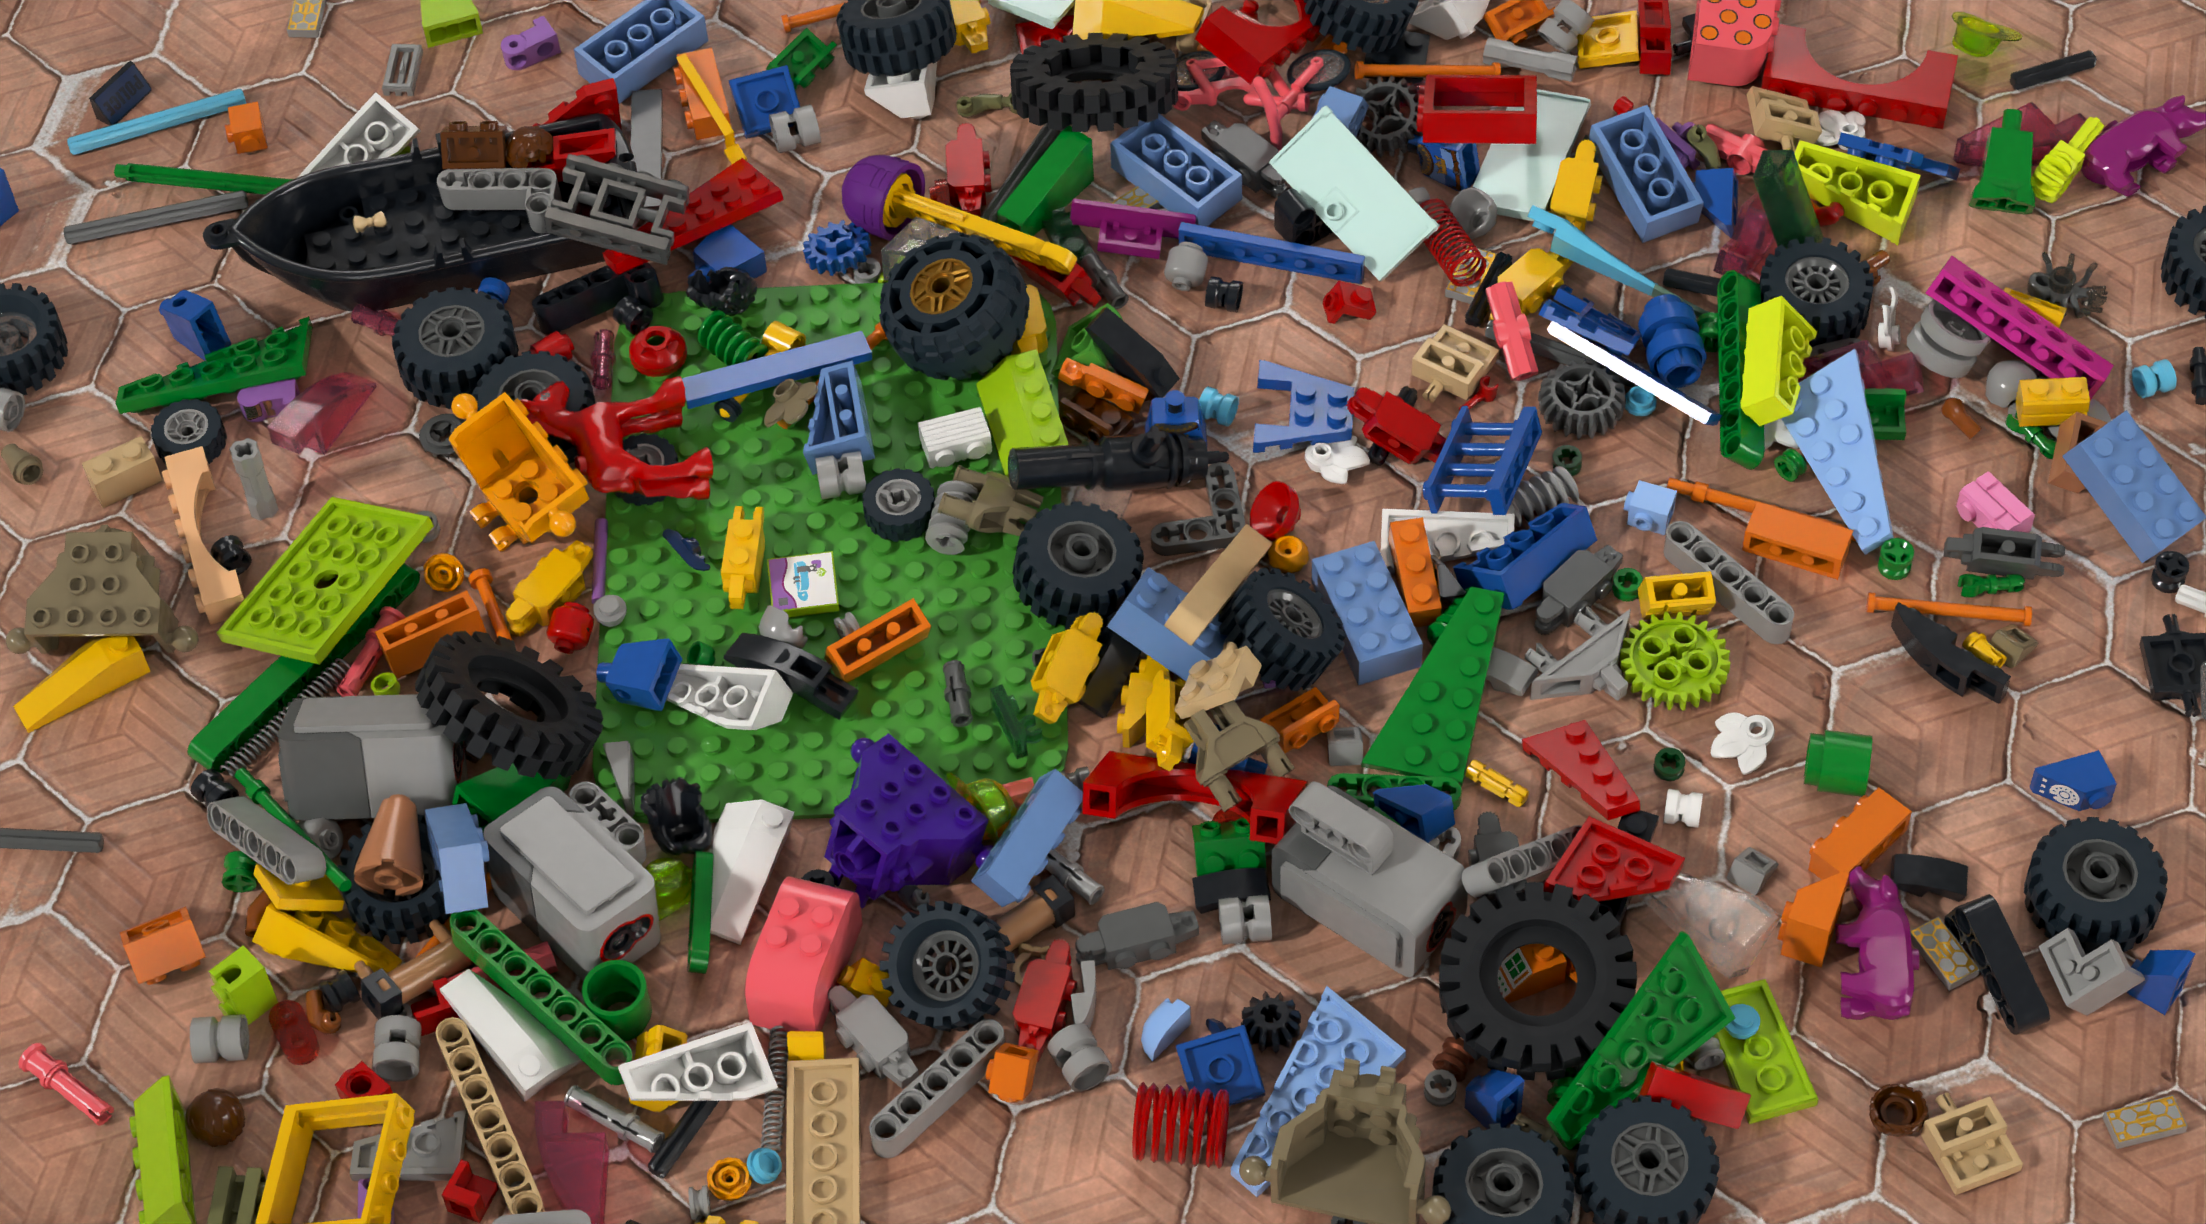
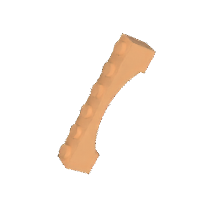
[162,446,245,625]

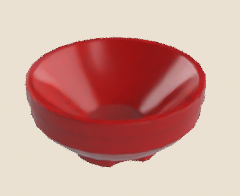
[629,325,687,377]
[1249,481,1301,541]

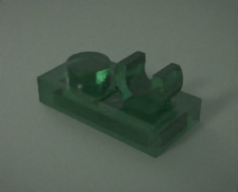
[1042,207,1095,266]
[990,684,1043,759]

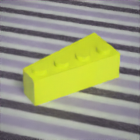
[1787,140,1921,245]
[1740,295,1817,426]

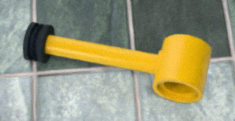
[714,321,806,422]

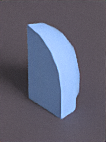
[1141,998,1191,1062]

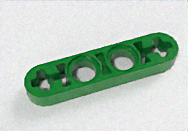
[1327,773,1462,811]
[687,851,714,974]

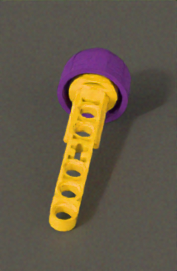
[842,155,1077,275]

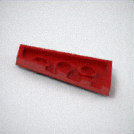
[1522,720,1640,820]

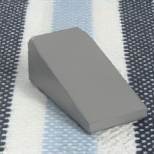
[603,741,635,817]

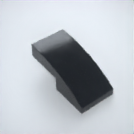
[1891,854,1968,902]
[1192,868,1271,914]

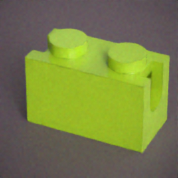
[209,945,278,1025]

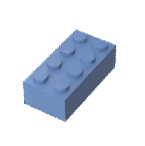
[574,0,708,104]
[1589,105,1704,243]
[1110,114,1242,226]
[2062,410,2206,563]
[1312,541,1423,686]
[1107,567,1227,681]

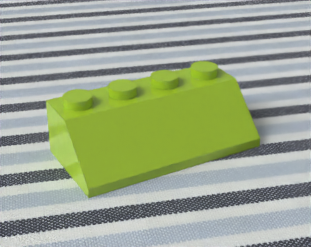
[976,349,1069,477]
[129,1075,196,1224]

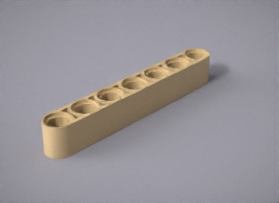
[1164,524,1273,646]
[435,1017,546,1215]

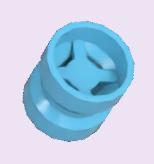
[2132,359,2177,399]
[1199,386,1239,427]

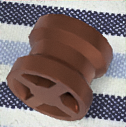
[1433,1036,1475,1082]

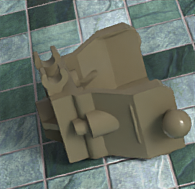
[6,525,199,654]
[1239,1058,1451,1224]

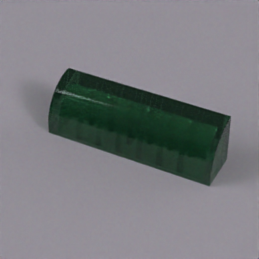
[1753,150,1823,249]

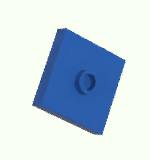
[729,65,800,139]
[1176,1025,1266,1113]

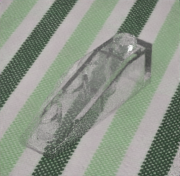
[1638,871,1782,979]

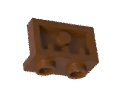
[440,121,507,169]
[1059,389,1134,443]

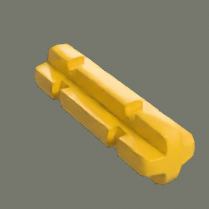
[1465,760,1529,807]

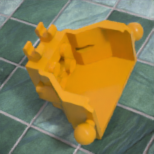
[449,392,589,552]

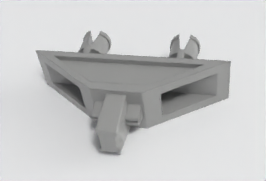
[1525,607,1631,701]

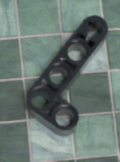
[1274,189,1333,246]
[532,262,664,335]
[1944,894,2050,1035]

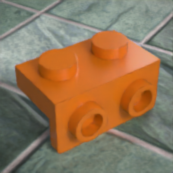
[1483,0,1555,45]
[1260,687,1340,753]

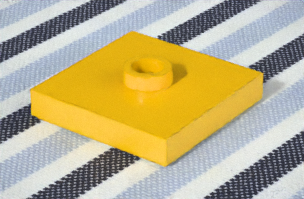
[1577,10,1640,69]
[253,864,345,912]

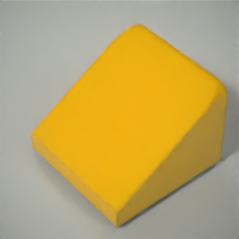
[787,1031,826,1061]

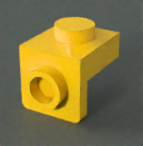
[837,957,892,1008]

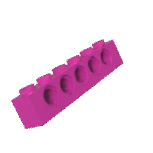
[1925,255,2114,400]

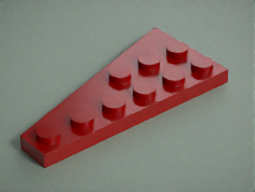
[602,158,784,275]

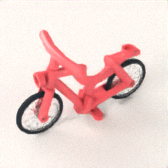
[1173,49,1351,152]

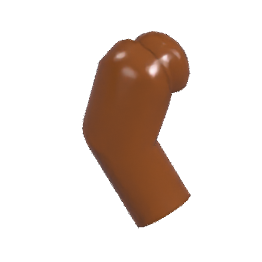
[1861,250,1890,287]
[1941,398,1981,439]
[245,890,272,938]
[305,990,342,1034]

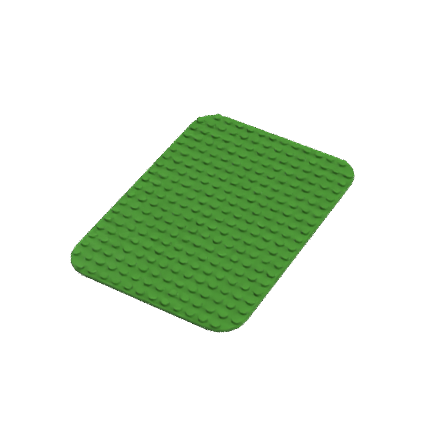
[592,282,1069,824]

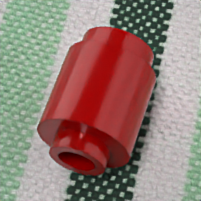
[526,331,575,360]

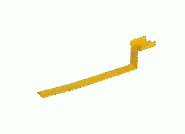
[676,54,747,165]

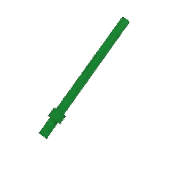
[235,768,352,892]

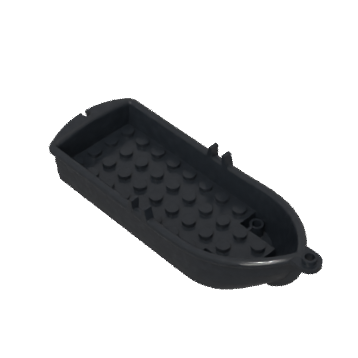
[203,113,637,312]

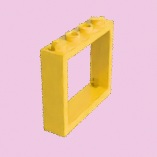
[255,1093,415,1224]

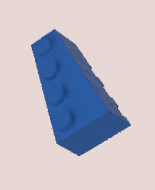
[1453,503,1597,610]

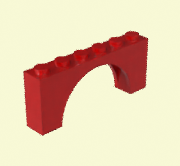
[1195,0,1321,85]
[1761,24,1958,129]
[1082,751,1308,844]

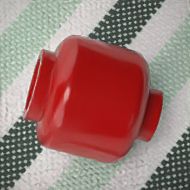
[547,602,594,654]

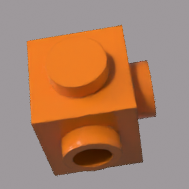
[225,101,268,154]
[986,1042,1039,1103]

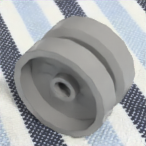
[1907,299,1991,378]

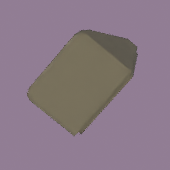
[1990,624,2039,668]

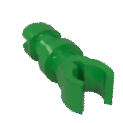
[2005,411,2056,460]
[1957,574,2025,597]

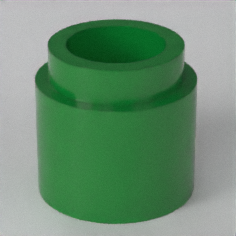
[1804,730,1873,797]
[582,960,652,1042]

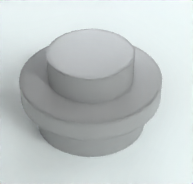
[593,595,627,627]

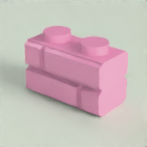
[1956,472,2035,533]

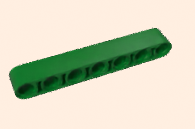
[1717,270,1765,470]
[450,909,633,1085]

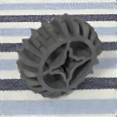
[1356,75,1423,158]
[1538,359,1626,440]

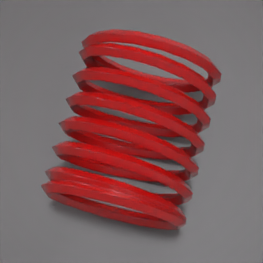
[1132,1082,1229,1169]

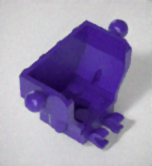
[824,733,994,909]

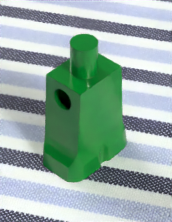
[1969,109,2035,215]

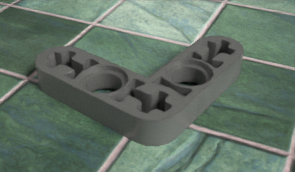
[1151,462,1245,556]

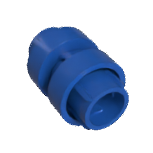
[1638,294,1707,388]

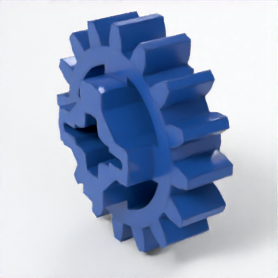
[803,220,872,276]

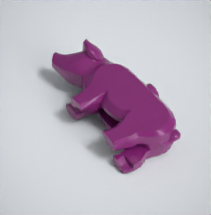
[2081,95,2206,197]
[1835,866,1919,1020]

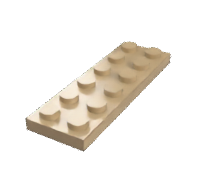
[786,1058,861,1224]

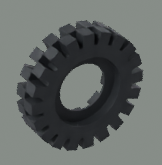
[1010,33,1178,132]
[415,631,603,779]
[1439,882,1637,1081]

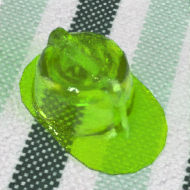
[1952,12,2022,57]
[946,772,1017,842]
[645,858,692,921]

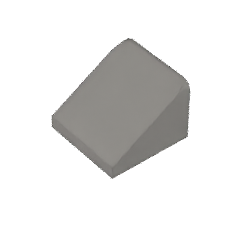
[1326,727,1363,766]
[1727,847,1779,895]

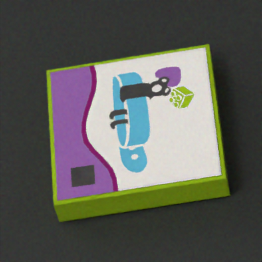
[767,551,840,617]

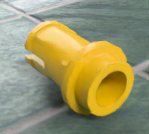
[1962,632,2007,668]

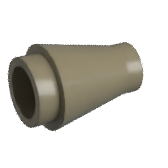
[1,444,43,485]

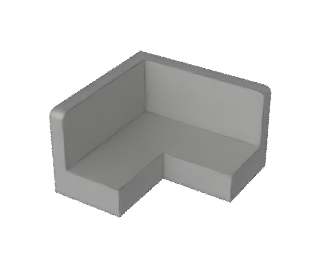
[2039,928,2145,1016]

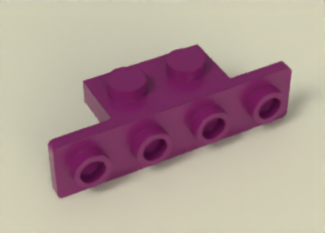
[1070,199,1196,259]

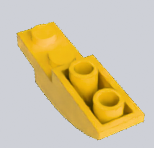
[1117,655,1174,748]

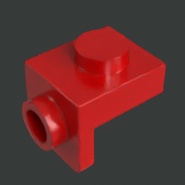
[1323,280,1377,324]

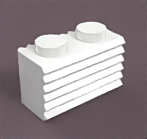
[918,407,992,469]

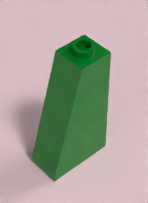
[997,125,1094,236]
[452,763,571,831]

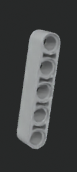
[1663,521,1794,644]
[207,796,326,885]
[1462,825,1582,898]
[869,1019,1005,1158]

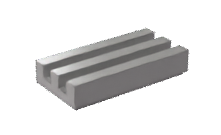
[382,44,423,96]

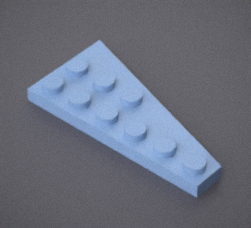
[1781,349,1894,555]
[1231,986,1406,1197]

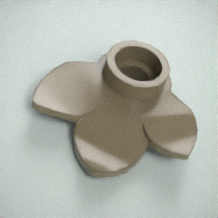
[764,379,818,428]

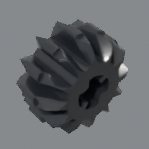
[1241,991,1301,1054]

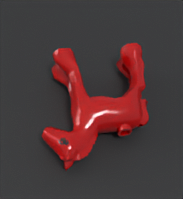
[520,376,714,500]

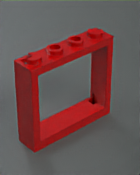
[1417,75,1537,144]

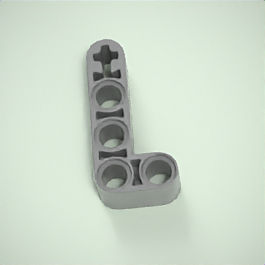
[437,168,562,234]

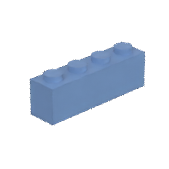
[971,769,1083,907]

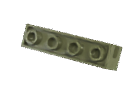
[207,1166,267,1224]

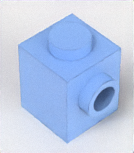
[1624,480,1677,535]

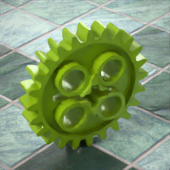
[1619,612,1731,711]

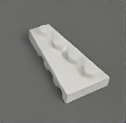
[1380,509,1515,572]

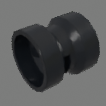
[1205,276,1243,313]
[190,769,239,808]

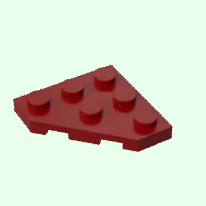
[533,78,622,131]
[1543,816,1685,902]

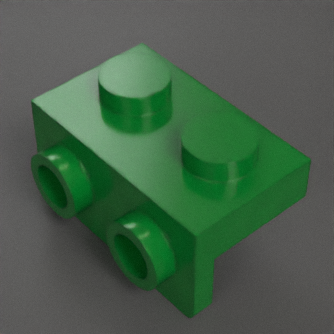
[766,28,837,91]
[1864,388,1906,440]
[1192,818,1266,877]

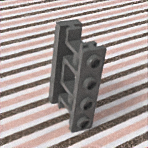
[544,154,690,265]

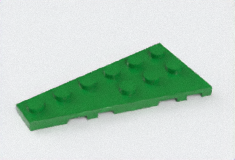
[116,316,313,414]
[1361,587,1504,787]
[1546,931,1735,1150]

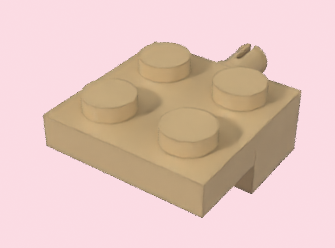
[1747,86,1822,157]
[1411,324,1500,403]
[1174,642,1262,720]
[1921,1093,2023,1196]

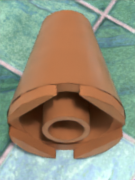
[354,794,424,896]

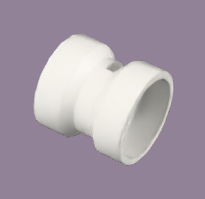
[1663,789,1703,828]

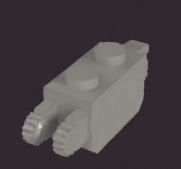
[828,985,919,1089]

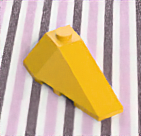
[1072,0,1204,40]
[13,636,151,733]
[252,903,403,973]

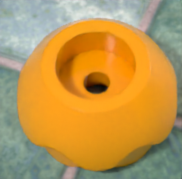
[1268,535,1309,573]
[423,553,464,592]
[707,1157,752,1201]

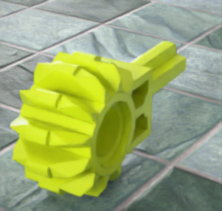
[2031,117,2104,203]

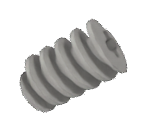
[1508,466,1579,527]
[925,480,979,555]

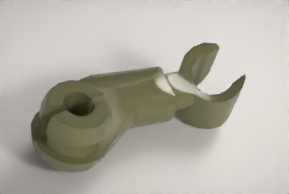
[956,93,1017,118]
[1687,124,1722,170]

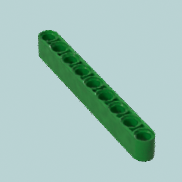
[187,563,420,773]

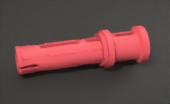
[336,606,406,697]
[18,1043,114,1126]

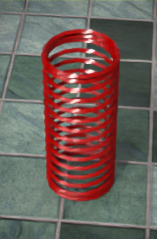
[1420,198,1487,287]

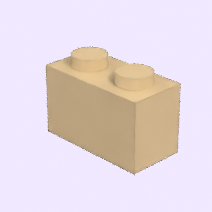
[82,436,163,508]

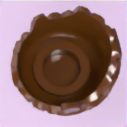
[505,126,553,168]
[1869,1084,1929,1137]
[185,1088,246,1147]

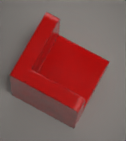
[411,977,460,1036]
[442,1159,499,1223]

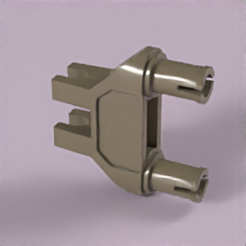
[938,465,1044,536]
[1184,700,1295,812]

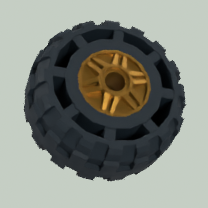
[879,232,1030,380]

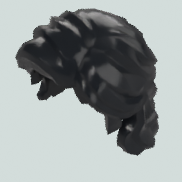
[686,267,757,316]
[640,777,712,856]

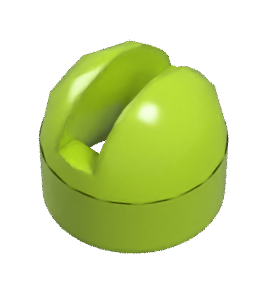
[371,672,400,695]

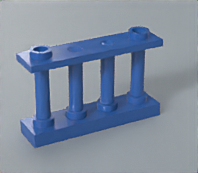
[1423,406,1542,515]

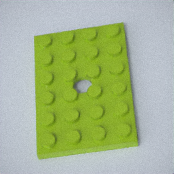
[216,497,434,665]

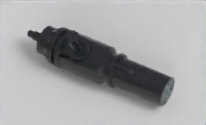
[1008,426,1229,492]

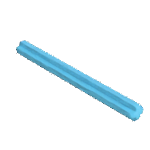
[67,89,246,155]

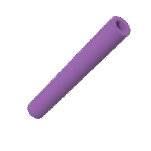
[591,518,608,604]

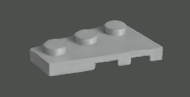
[350,1109,468,1181]

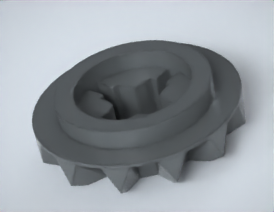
[419,414,466,459]

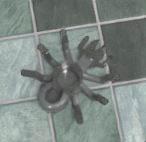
[2027,252,2108,318]

